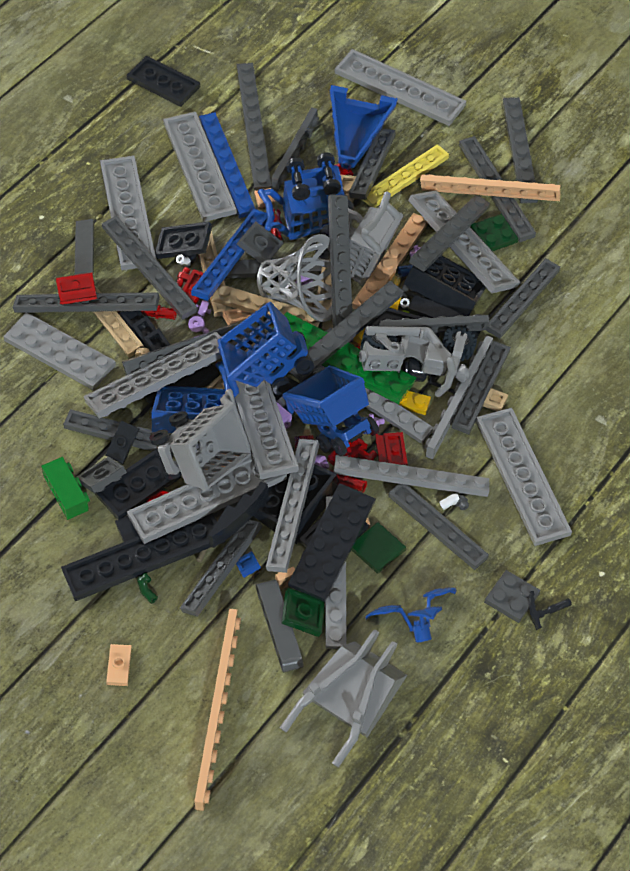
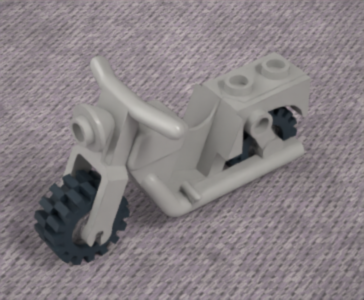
[359,325,477,397]

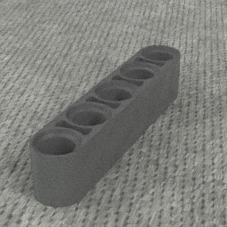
[256,579,304,673]

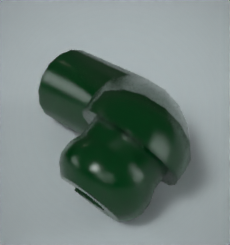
[137,573,158,604]

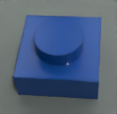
[236,551,261,578]

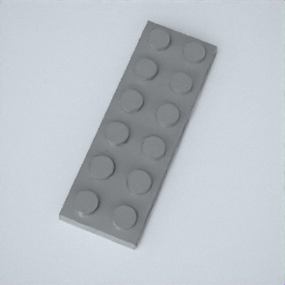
[3,312,116,391]

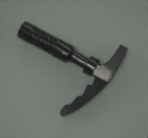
[529,591,572,630]

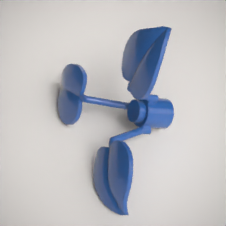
[365,587,457,642]

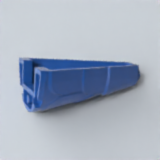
[330,85,398,169]

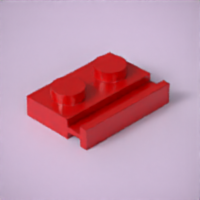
[56,272,98,305]
[375,432,408,466]

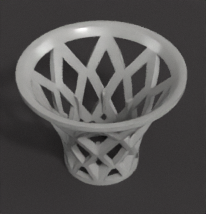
[257,234,333,322]

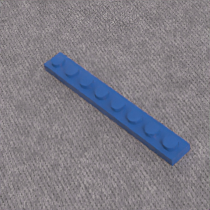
[199,112,255,219]
[191,208,268,301]

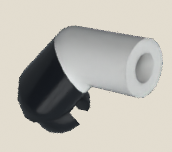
[176,255,197,267]

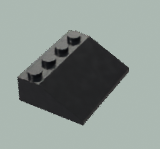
[403,255,486,316]
[253,464,339,544]

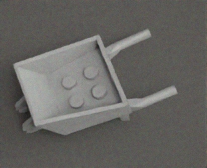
[280,630,407,768]

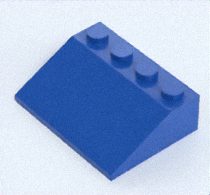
[152,386,225,433]

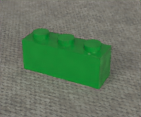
[41,456,90,520]

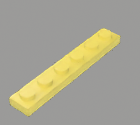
[363,144,449,208]

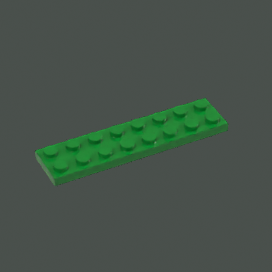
[272,312,417,405]

